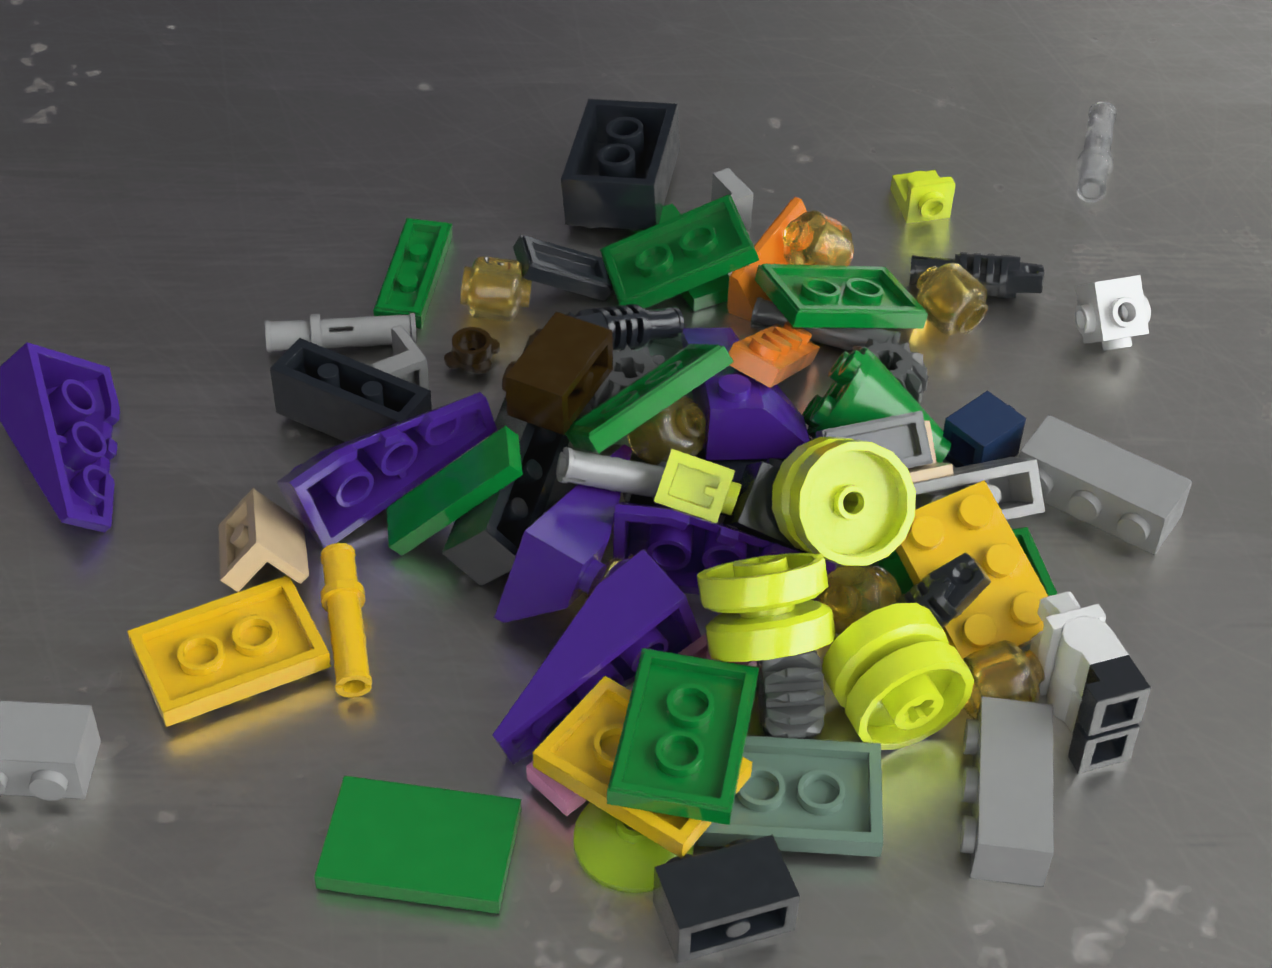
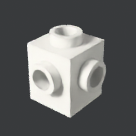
[1074,275,1151,351]

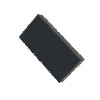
[513,235,613,301]

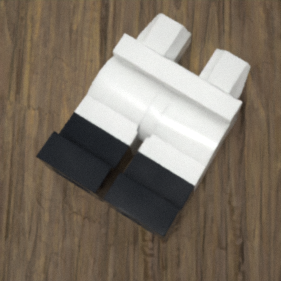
[1029,592,1151,774]

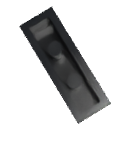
[270,338,432,442]

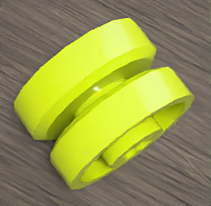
[772,437,916,566]
[697,553,836,662]
[822,603,974,750]

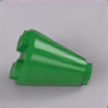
[802,347,952,463]

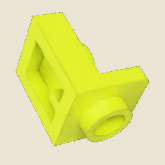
[890,170,956,223]
[654,449,742,523]

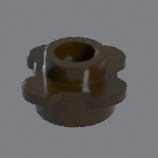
[444,327,500,374]

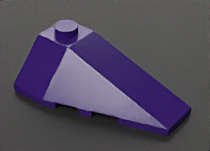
[681,327,810,460]
[0,342,120,533]
[277,392,497,549]
[494,444,633,623]
[613,502,836,608]
[492,549,701,765]

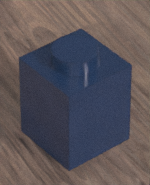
[943,390,1026,468]

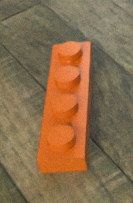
[729,322,820,388]

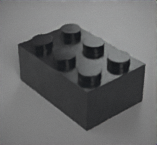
[561,99,680,231]

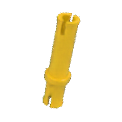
[320,543,372,698]

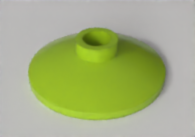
[573,802,694,893]

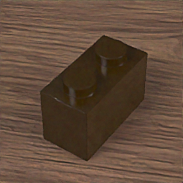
[502,312,613,435]

